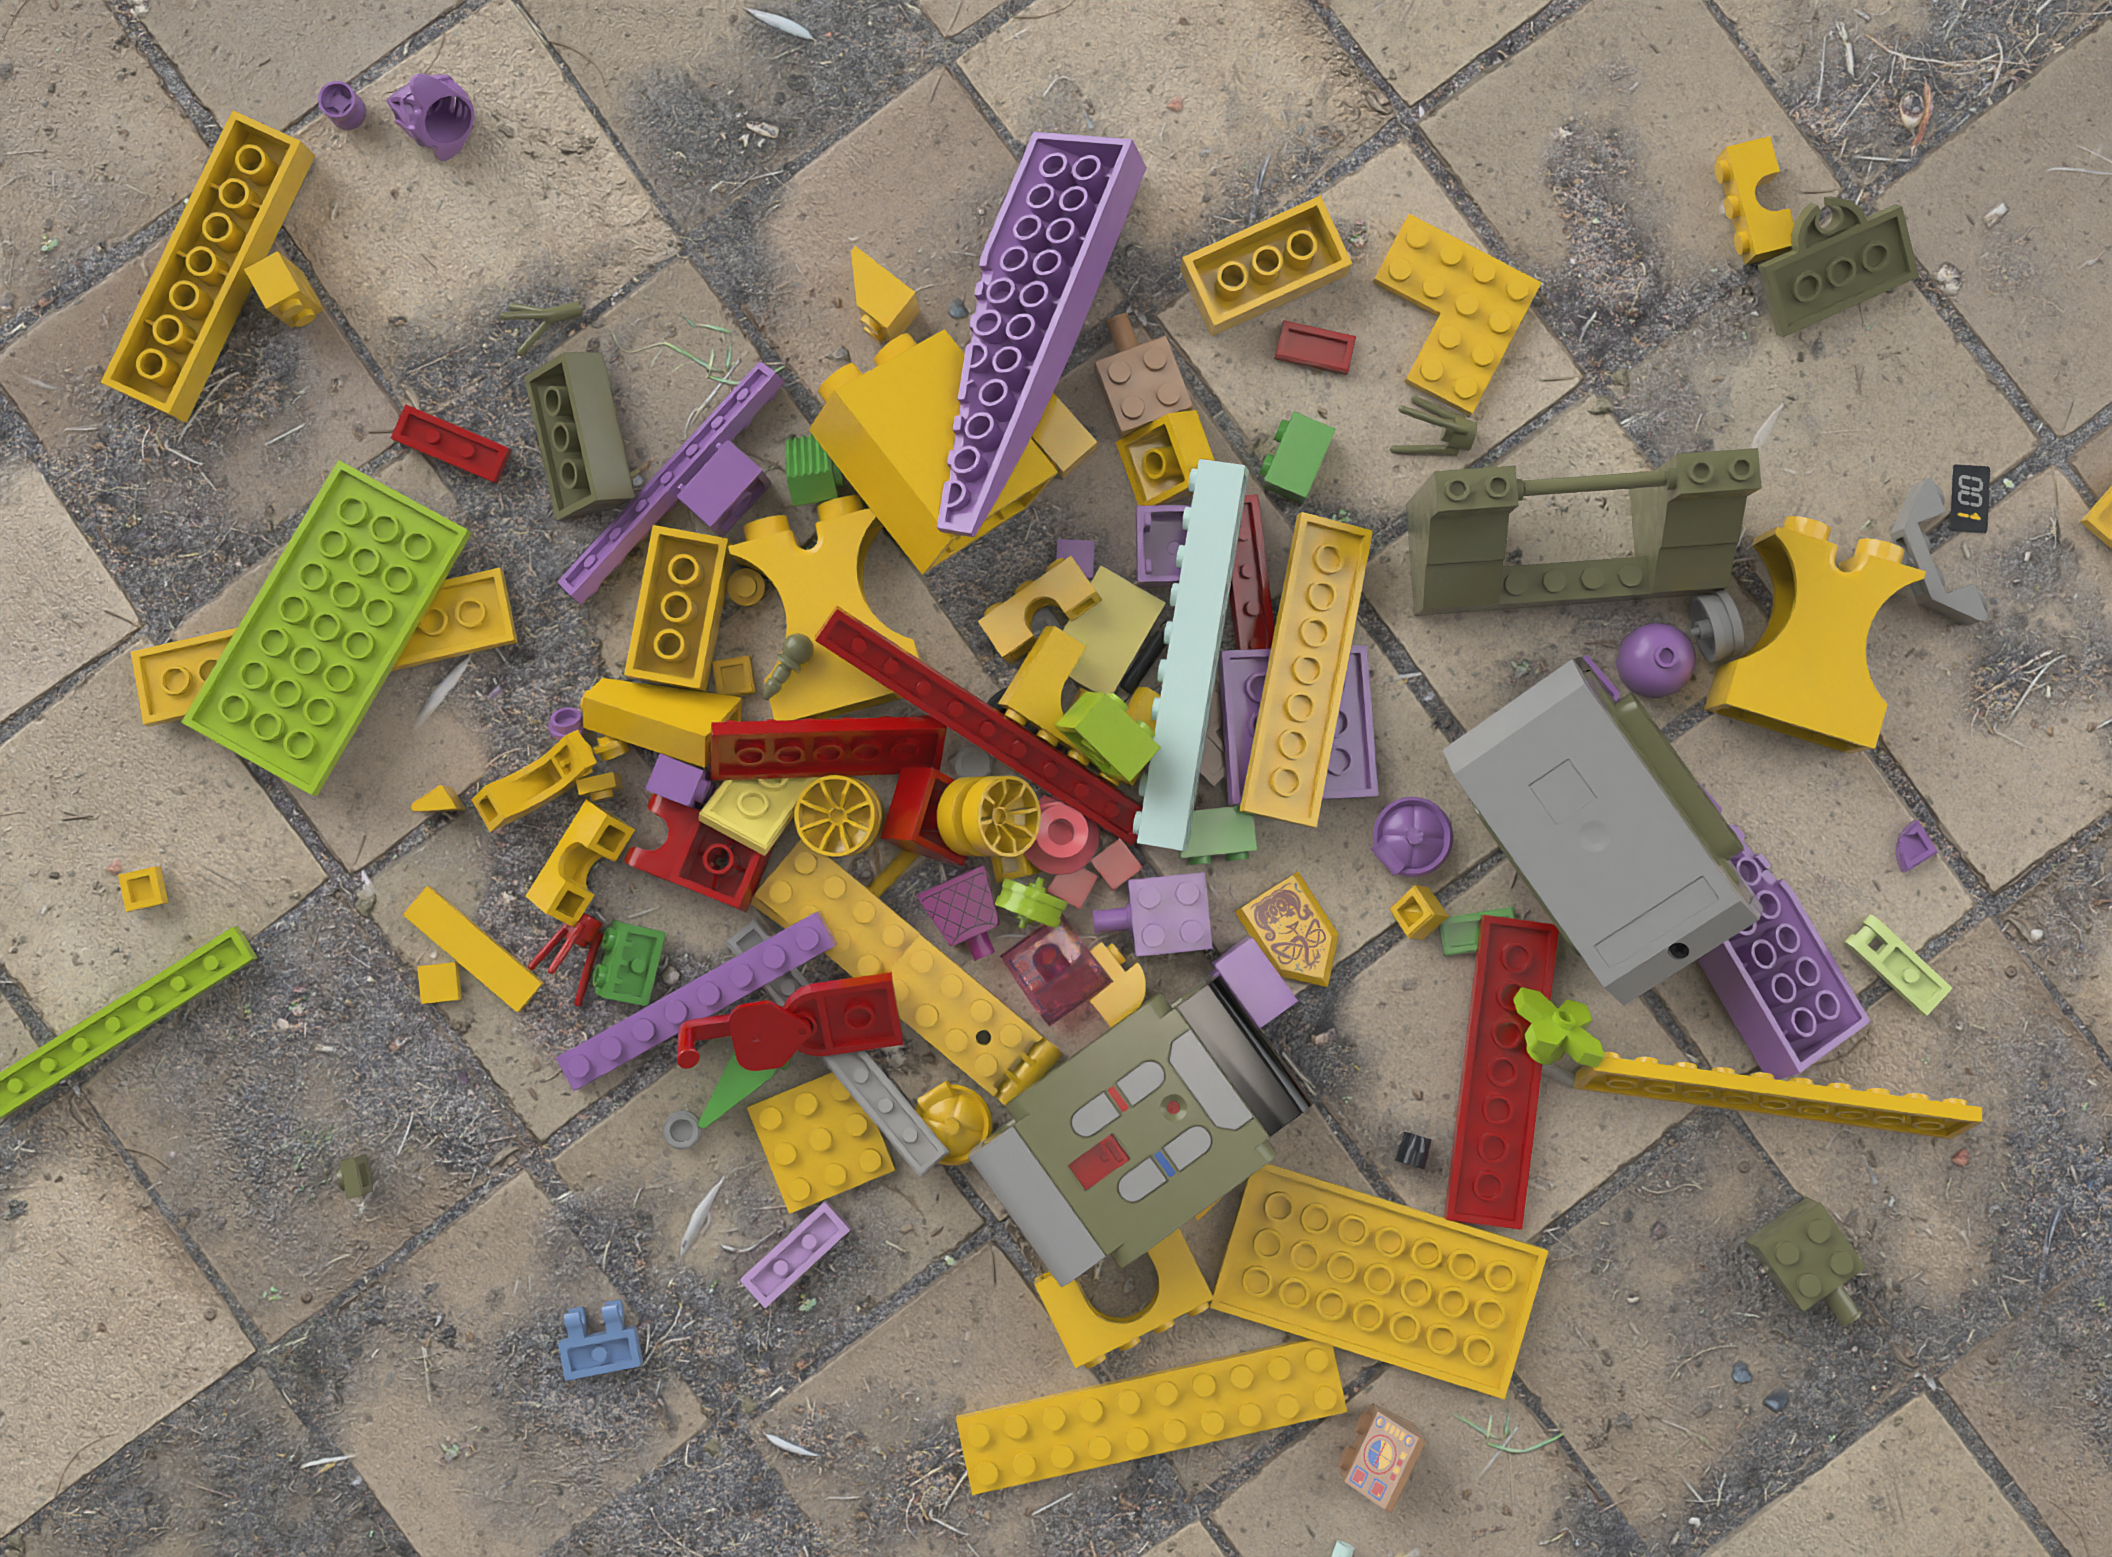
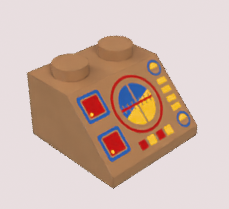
[1338,1403,1426,1513]

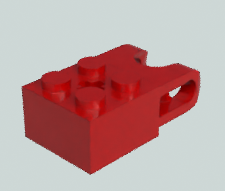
[623,793,776,913]

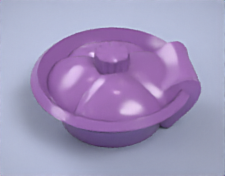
[1370,797,1453,877]

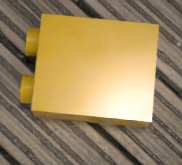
[809,329,1058,575]

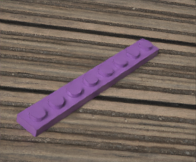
[557,361,785,604]
[556,911,838,1091]

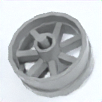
[1689,589,1744,663]

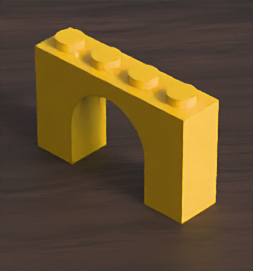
[998,626,1161,787]
[1034,1228,1214,1369]

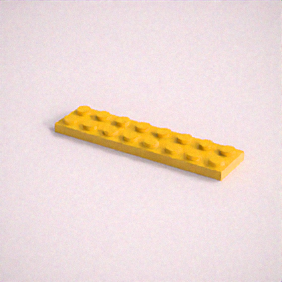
[1239,512,1373,828]

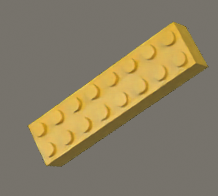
[101,110,315,423]

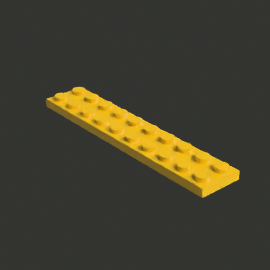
[130,568,518,727]
[1574,1052,1982,1139]
[956,1338,1347,1495]

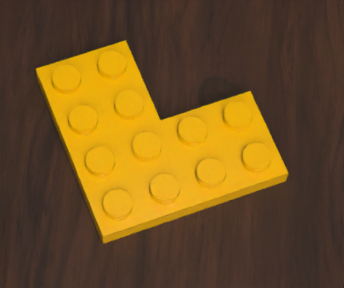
[1372,213,1542,416]

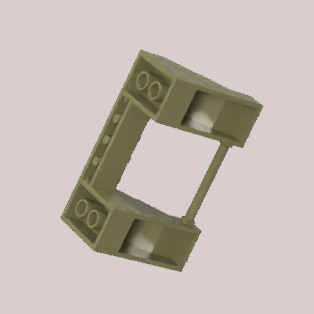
[1406,448,1762,616]

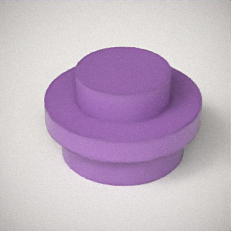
[548,707,587,740]

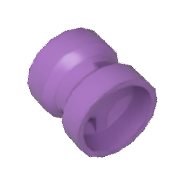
[318,81,366,130]

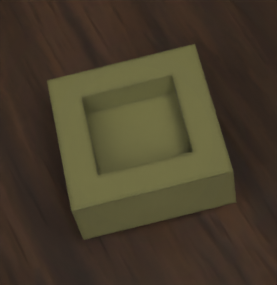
[337,1154,373,1199]

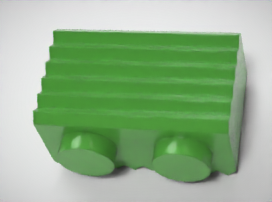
[786,434,844,507]

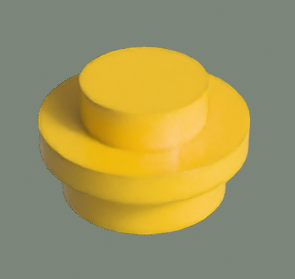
[727,568,765,606]
[592,735,630,761]

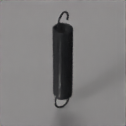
[1115,621,1167,702]

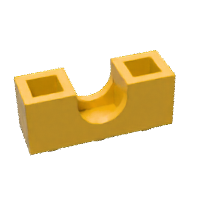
[1714,136,1794,265]
[978,555,1102,665]
[526,799,635,927]

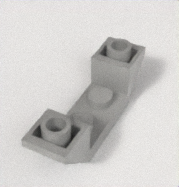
[1890,477,1989,626]

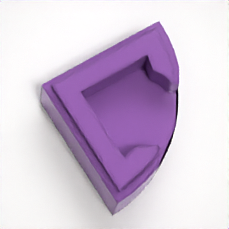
[1896,820,1938,872]

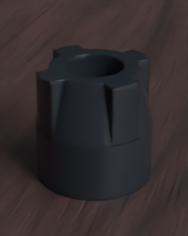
[1395,1132,1432,1170]

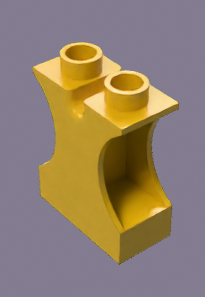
[728,495,922,721]
[1704,516,1926,754]

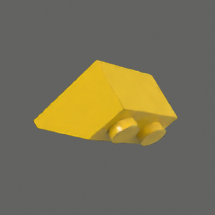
[850,246,920,344]
[1115,410,1215,506]

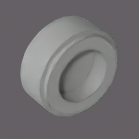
[954,744,993,777]
[663,1110,703,1150]

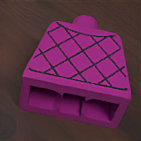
[917,865,1000,961]

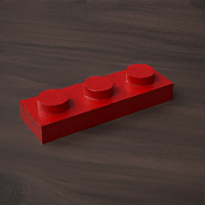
[390,404,512,484]

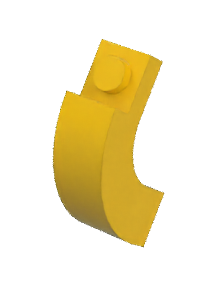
[471,730,597,832]

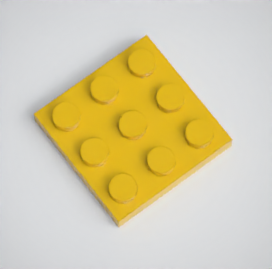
[747,1072,896,1214]

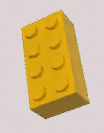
[1180,195,1352,337]
[624,525,734,692]

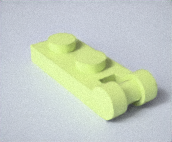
[1843,915,1953,1016]

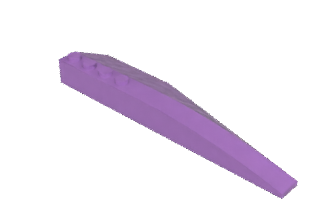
[937,132,1147,537]
[1575,655,1871,1080]

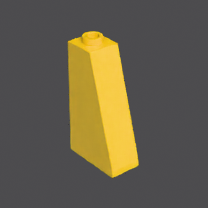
[580,678,742,768]

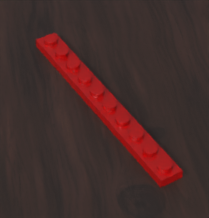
[814,605,1143,846]

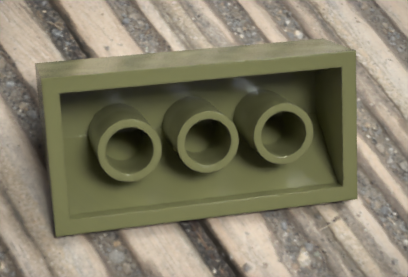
[524,352,635,521]

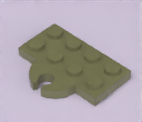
[1758,196,1919,337]

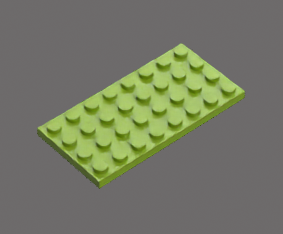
[181,460,472,797]

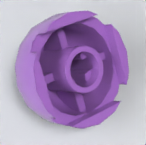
[1616,623,1696,699]

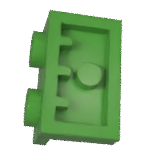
[593,919,666,1006]

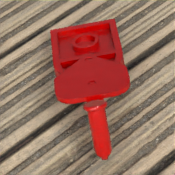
[677,972,903,1071]

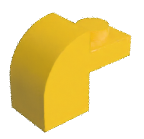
[1089,942,1146,1027]

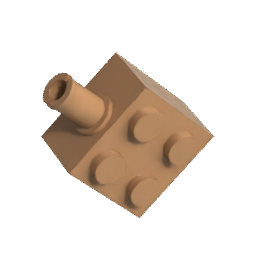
[1094,313,1193,439]

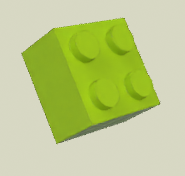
[1054,692,1161,782]

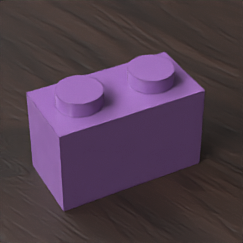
[645,754,716,810]

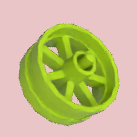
[995,877,1068,929]

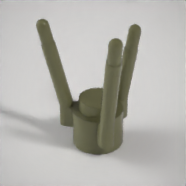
[1390,396,1478,456]

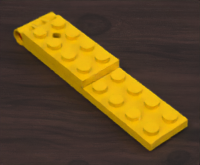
[754,839,1063,1105]

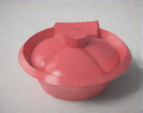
[1024,795,1099,875]

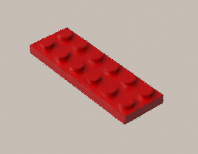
[710,715,947,780]

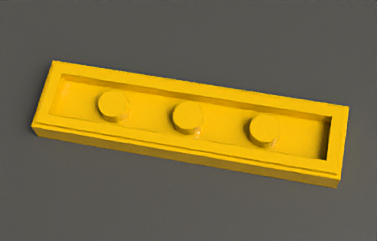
[402,886,544,1013]

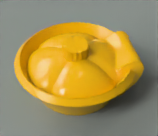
[915,1080,992,1166]

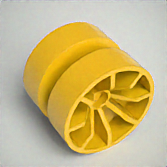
[794,775,886,857]
[937,776,1041,857]

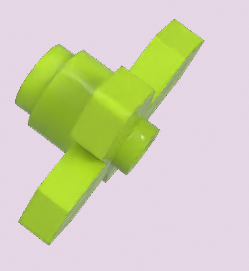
[1513,987,1605,1068]

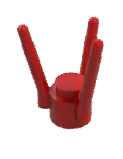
[528,912,603,1007]

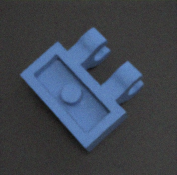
[558,1299,643,1381]

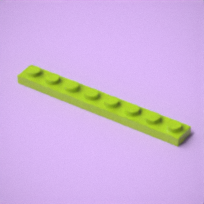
[0,926,258,1120]

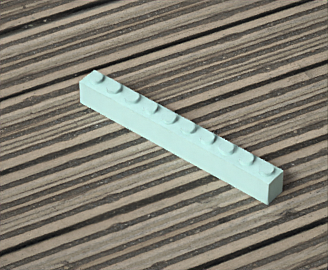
[1133,459,1249,851]

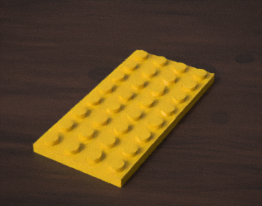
[1209,1163,1548,1400]

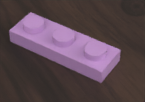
[740,1200,851,1308]

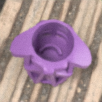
[387,73,475,161]

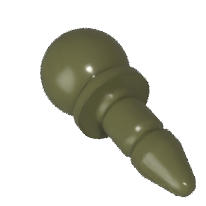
[763,633,814,700]

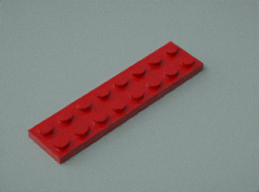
[1444,915,1559,1230]

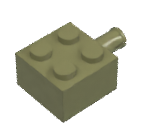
[1744,1197,1867,1326]

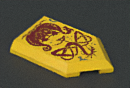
[1234,871,1339,987]

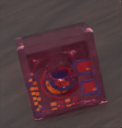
[1000,913,1111,1027]

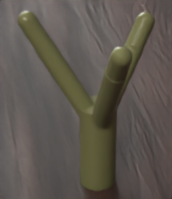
[500,301,583,356]

